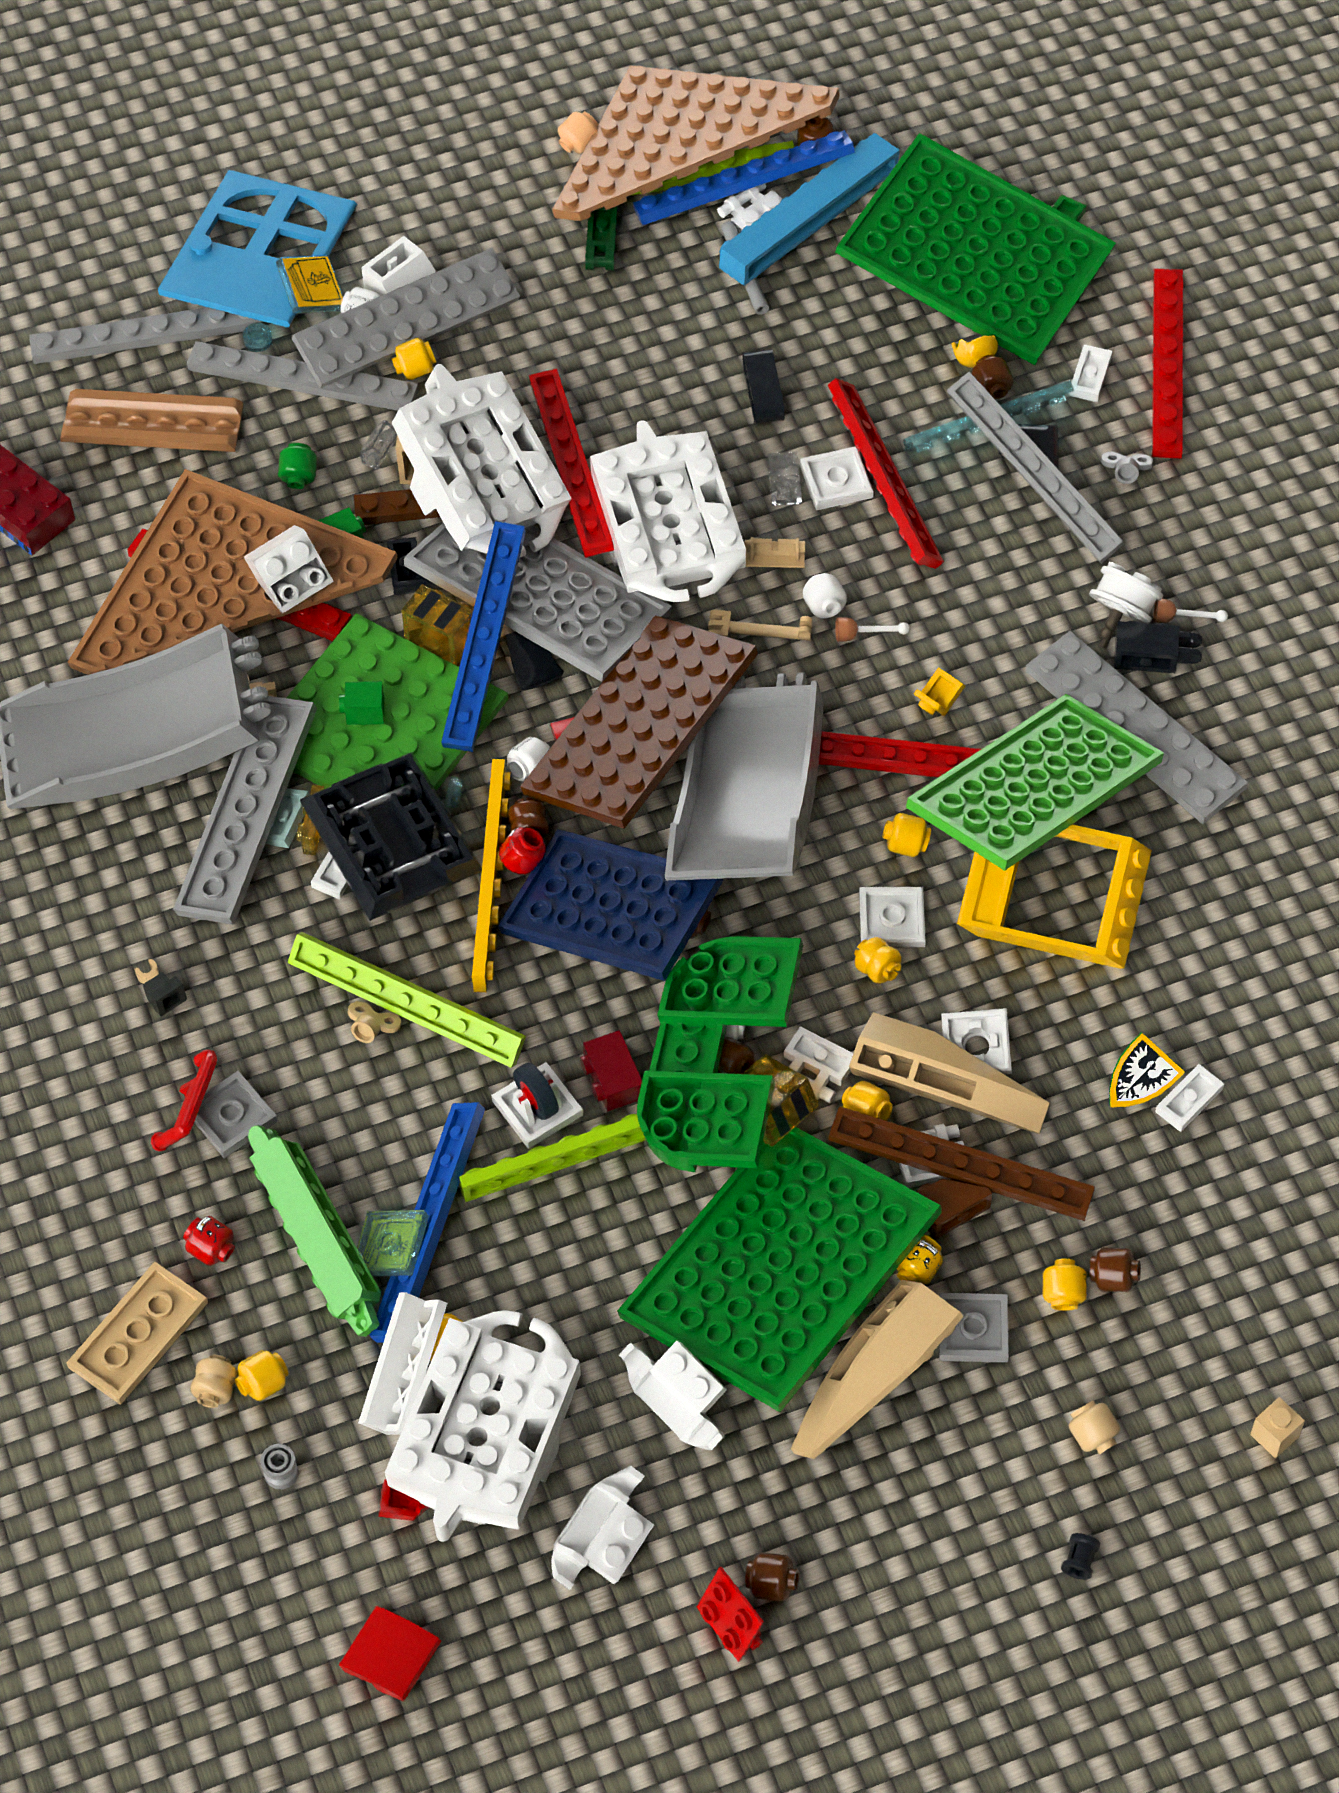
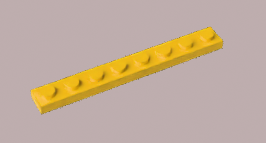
[472,759,511,993]

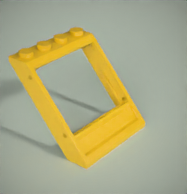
[957,824,1152,969]

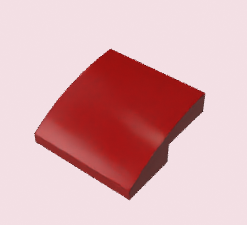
[339,1605,442,1701]

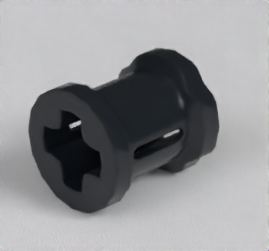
[1061,1533,1101,1580]

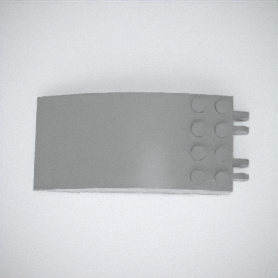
[0,623,271,809]
[665,672,824,881]

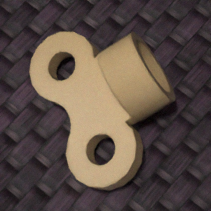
[348,1001,401,1043]

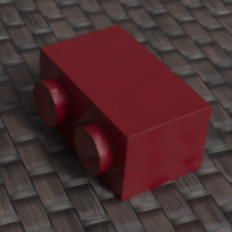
[580,1030,642,1112]

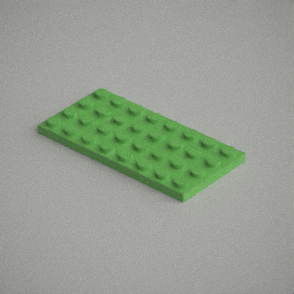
[906,694,1164,871]

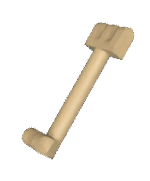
[708,610,812,641]

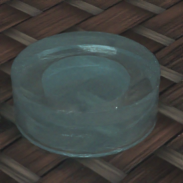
[243,323,273,352]
[445,776,463,809]

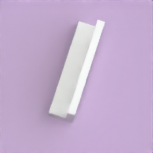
[359,1292,447,1435]

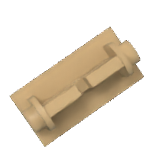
[745,537,805,568]

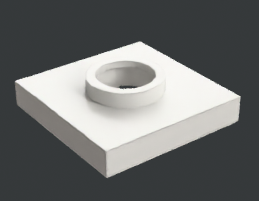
[941,1008,1012,1074]

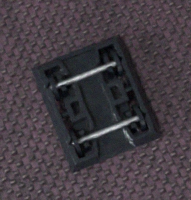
[300,752,482,921]

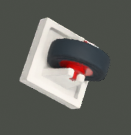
[491,1062,583,1149]

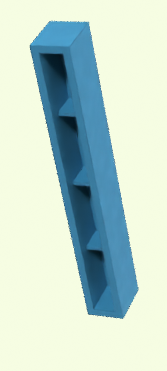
[719,133,899,286]

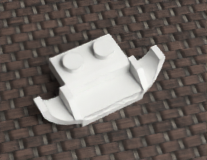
[619,1341,727,1450]
[552,1466,654,1590]

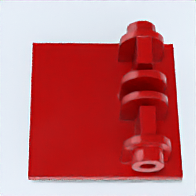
[697,1566,764,1662]

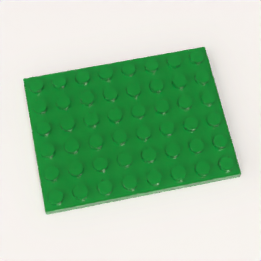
[835,133,1116,366]
[617,1123,942,1412]

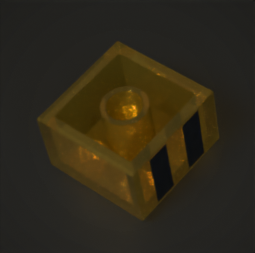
[401,585,473,667]
[743,1054,819,1147]

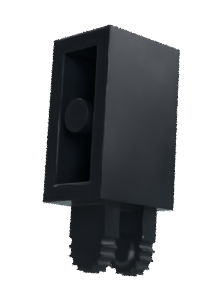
[1114,621,1202,673]

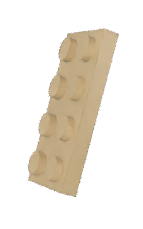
[66,1262,208,1405]

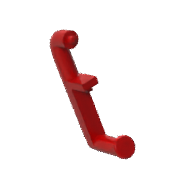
[151,1049,217,1151]

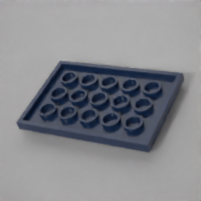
[498,829,724,981]

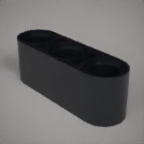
[742,349,785,424]

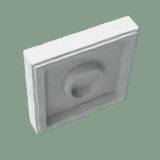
[800,446,874,511]
[859,887,926,947]

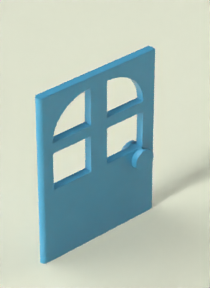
[158,170,357,327]

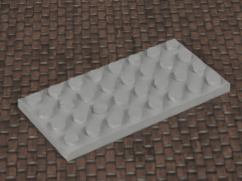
[404,523,672,682]

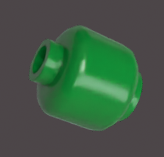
[278,443,318,489]

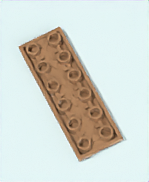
[60,389,244,452]

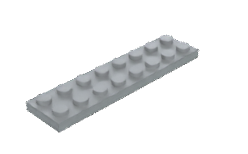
[292,248,520,388]
[1026,631,1248,824]
[173,696,317,925]

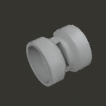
[260,1444,299,1489]

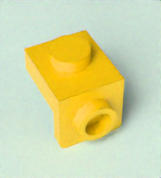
[914,667,965,716]

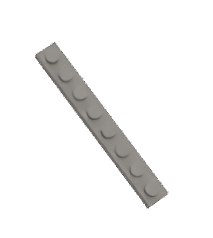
[29,307,263,364]
[187,341,419,411]
[946,372,1124,564]

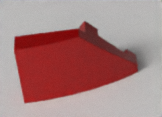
[378,1479,430,1521]

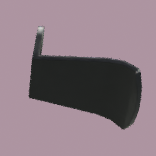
[500,631,564,690]

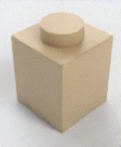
[1250,1397,1305,1459]

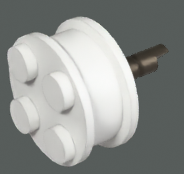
[1089,562,1163,649]

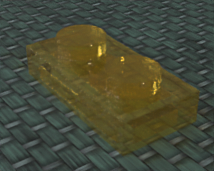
[297,785,325,856]

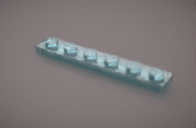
[903,380,1074,453]

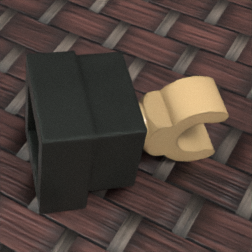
[135,959,187,1017]

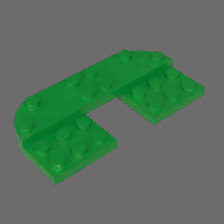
[637,936,804,1172]

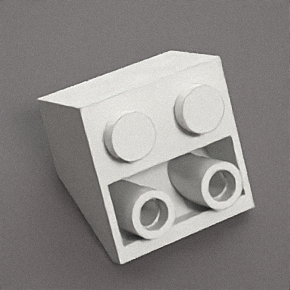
[362,236,436,296]
[244,525,334,613]

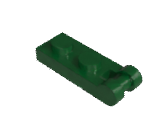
[585,206,618,271]

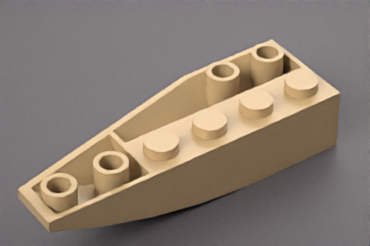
[849,1012,1050,1135]
[791,1279,964,1459]

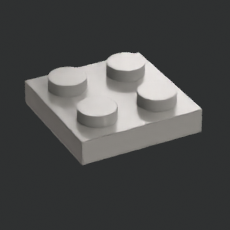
[194,1071,278,1158]
[939,1293,1009,1363]

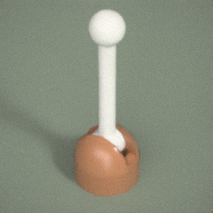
[1153,599,1228,623]
[835,617,910,642]

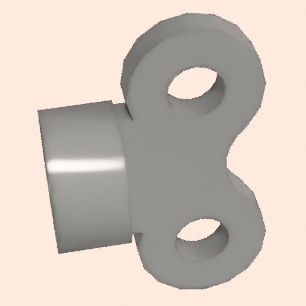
[1101,452,1153,484]

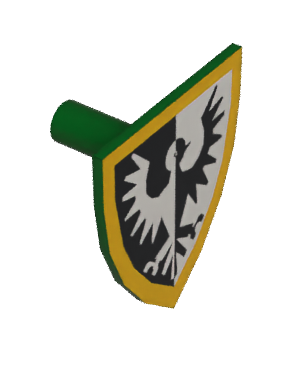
[1109,1032,1185,1107]

